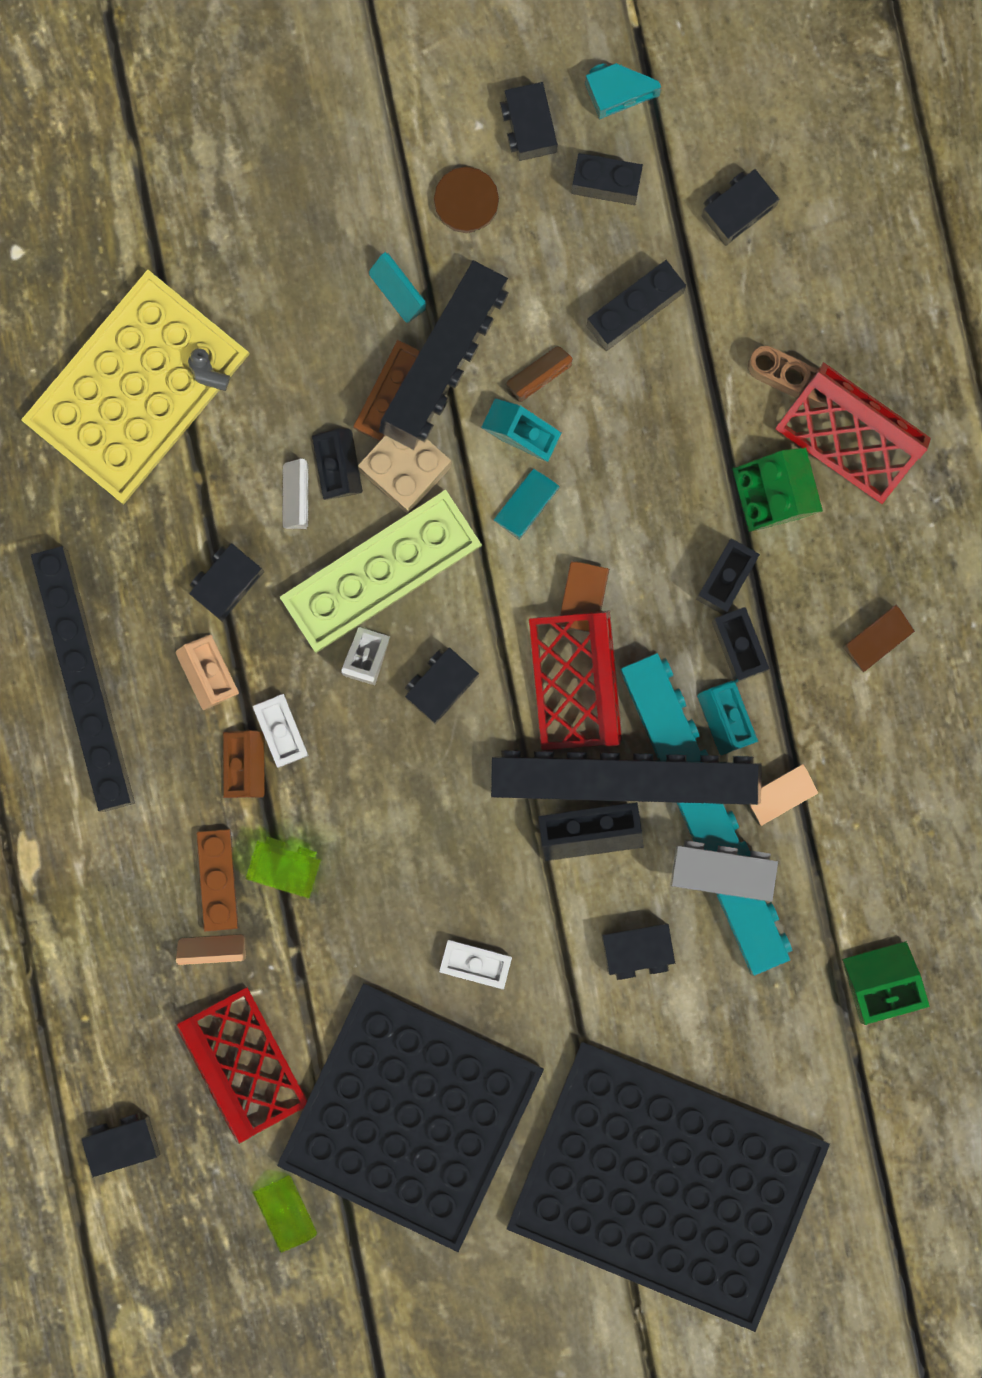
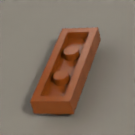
[353,340,420,442]
[197,829,239,932]

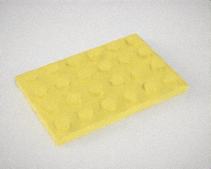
[21,270,249,505]

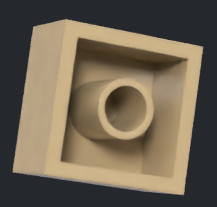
[358,435,452,514]

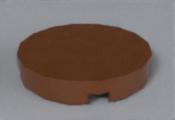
[434,167,499,234]

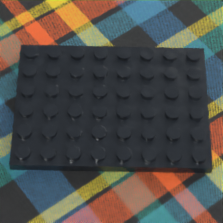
[506,1042,830,1332]

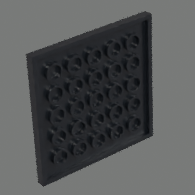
[277,983,544,1252]

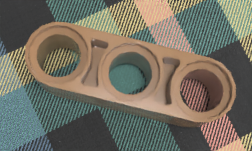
[748,346,834,408]

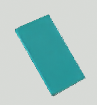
[369,252,426,323]
[493,468,560,540]
[697,680,758,755]

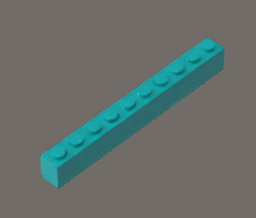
[620,653,793,976]

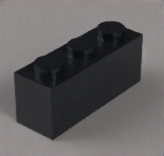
[586,259,686,351]
[538,802,644,861]

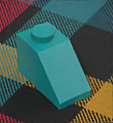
[585,63,661,120]
[481,398,562,462]

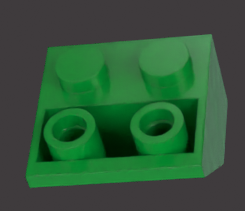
[733,448,823,532]
[842,941,930,1025]

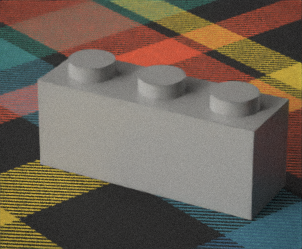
[670,841,778,902]

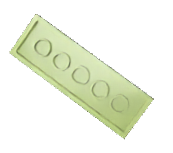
[280,490,482,653]

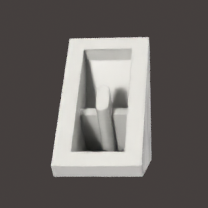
[341,627,390,685]

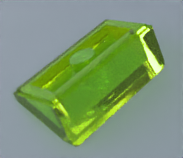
[253,1175,317,1253]

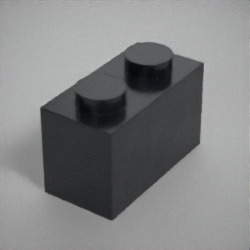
[500,82,558,161]
[571,153,643,205]
[702,169,779,246]
[696,538,760,615]
[189,543,264,622]
[712,607,770,683]
[405,647,479,725]
[602,924,676,980]
[81,1113,161,1178]

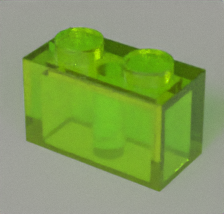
[245,837,323,899]

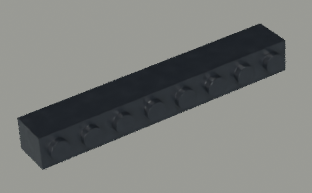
[31,546,135,812]
[491,750,762,805]

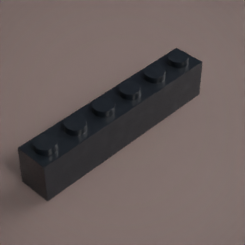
[379,260,509,450]

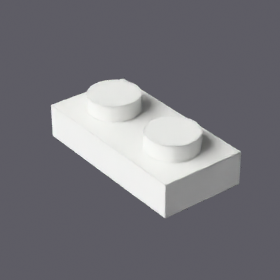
[253,694,309,768]
[439,940,512,989]

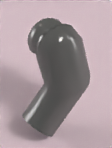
[188,348,230,391]

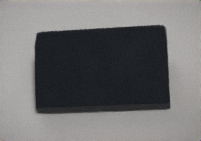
[312,428,363,500]

